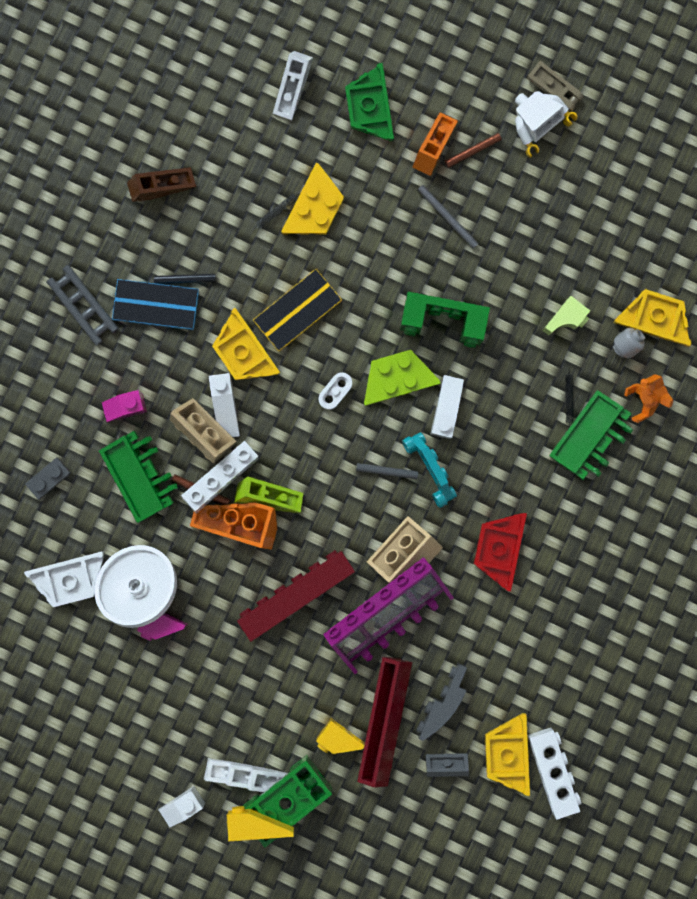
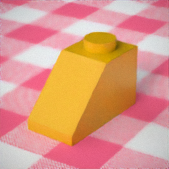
[316,718,365,754]

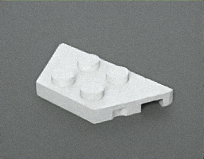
[24,551,104,607]

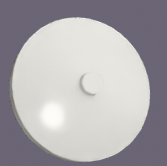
[95,545,177,628]

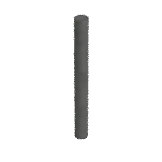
[417,185,479,249]

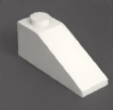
[273,51,313,120]
[209,373,240,437]
[430,375,464,439]

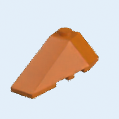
[190,502,277,550]

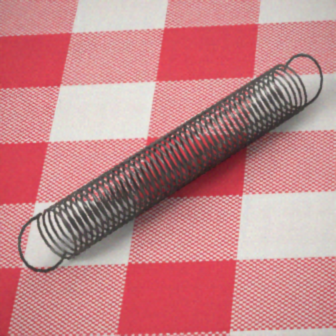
[253,192,300,230]

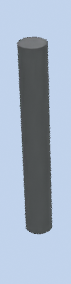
[356,463,418,479]

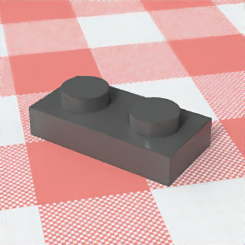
[25,457,71,500]
[426,753,469,777]

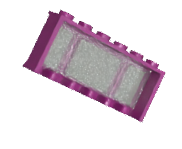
[323,557,454,674]

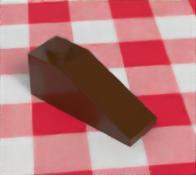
[127,167,196,202]

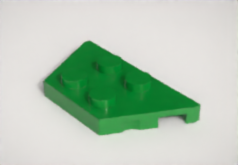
[345,63,394,141]

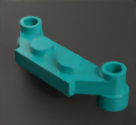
[402,432,457,508]

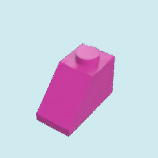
[102,390,147,423]
[137,613,187,641]

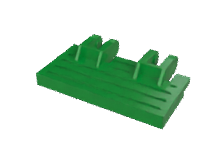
[549,390,633,480]
[99,431,178,523]

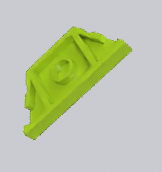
[364,350,441,406]

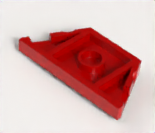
[473,513,527,592]

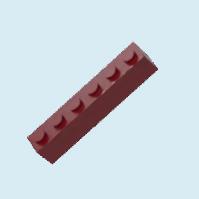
[237,550,355,642]
[357,657,413,788]

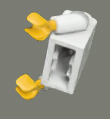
[515,92,577,158]

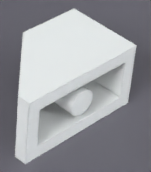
[159,786,205,827]

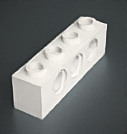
[181,441,258,514]
[527,727,581,820]

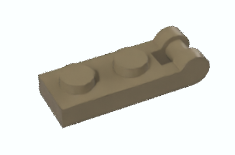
[527,60,584,112]

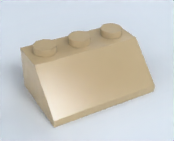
[170,398,237,464]
[367,516,443,583]

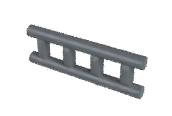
[46,265,119,346]

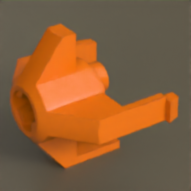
[624,374,673,423]

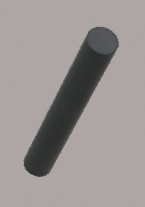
[154,274,216,284]

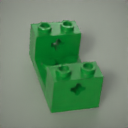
[400,292,490,348]
[243,755,332,848]

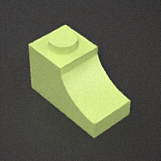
[543,296,590,335]

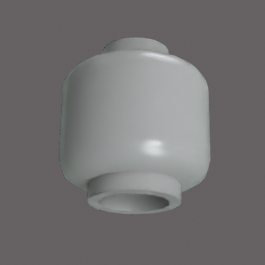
[613,328,645,358]

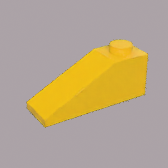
[227,806,294,842]

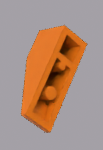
[412,112,458,176]

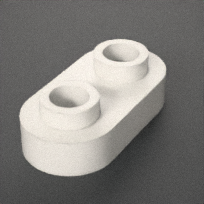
[319,373,352,410]

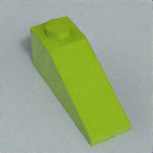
[235,477,303,513]

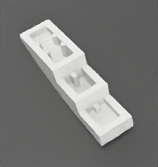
[204,758,288,792]

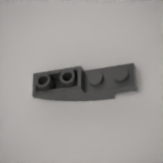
[416,662,467,741]

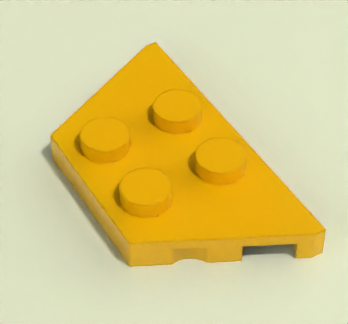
[281,163,344,235]
[614,289,691,347]
[212,308,280,381]
[485,713,530,796]

